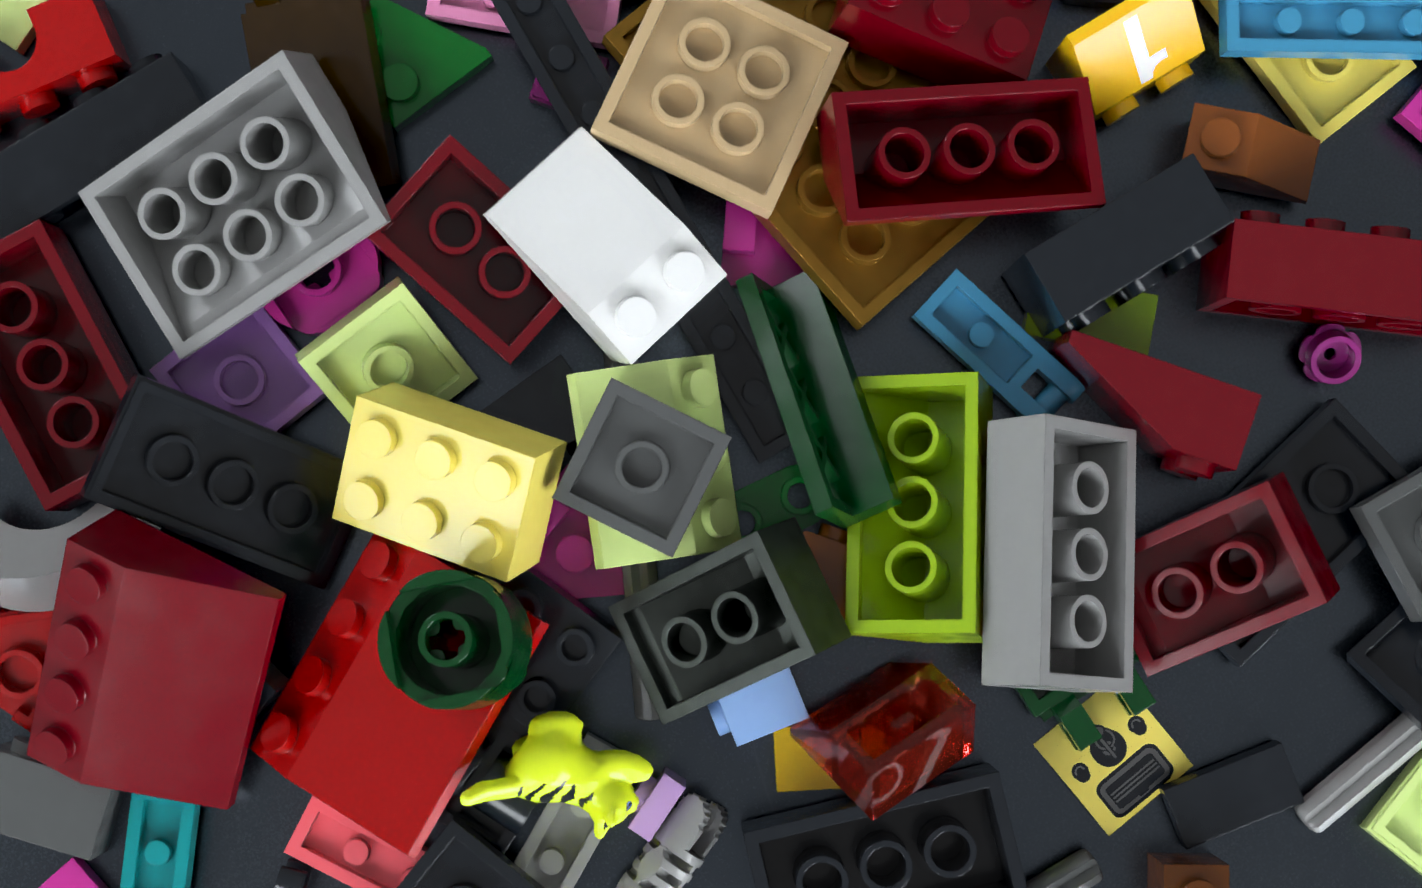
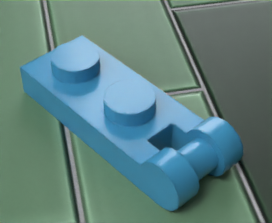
[911,268,1085,417]

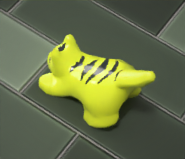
[460,711,654,839]

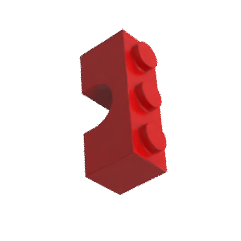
[0,0,132,133]

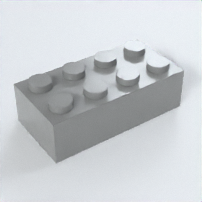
[981,413,1137,693]

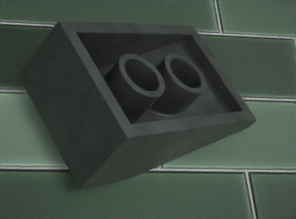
[608,517,852,725]

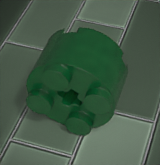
[377,570,532,710]

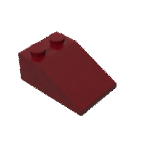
[1047,330,1262,481]
[1133,471,1340,677]

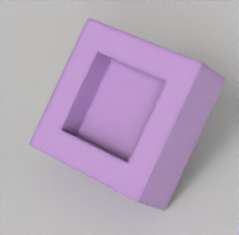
[628,766,686,842]

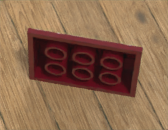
[26,509,286,810]

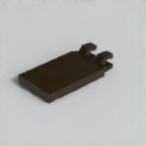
[241,0,402,188]

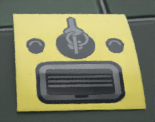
[1033,692,1193,836]

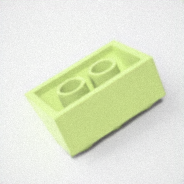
[566,354,741,570]

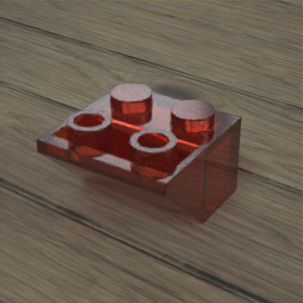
[790,662,976,821]

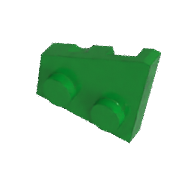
[370,0,494,132]

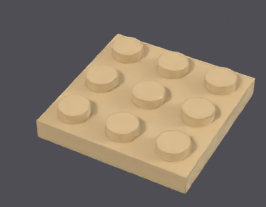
[590,0,849,219]

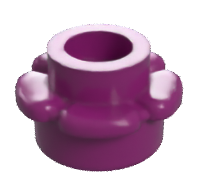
[1298,323,1362,384]

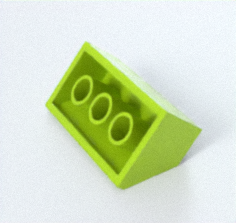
[845,372,993,643]

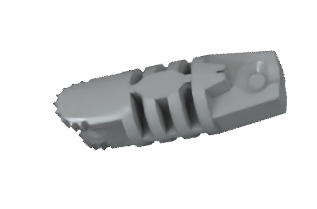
[616,793,729,888]

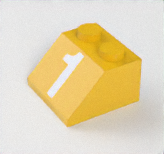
[1045,0,1205,127]

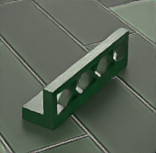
[735,272,903,528]

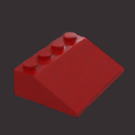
[250,534,549,858]

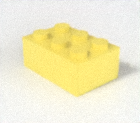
[332,382,567,582]

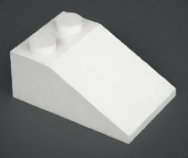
[483,127,727,365]

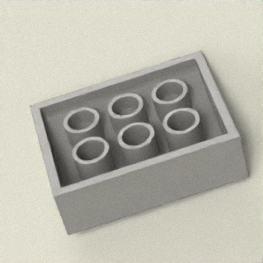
[78,50,391,359]

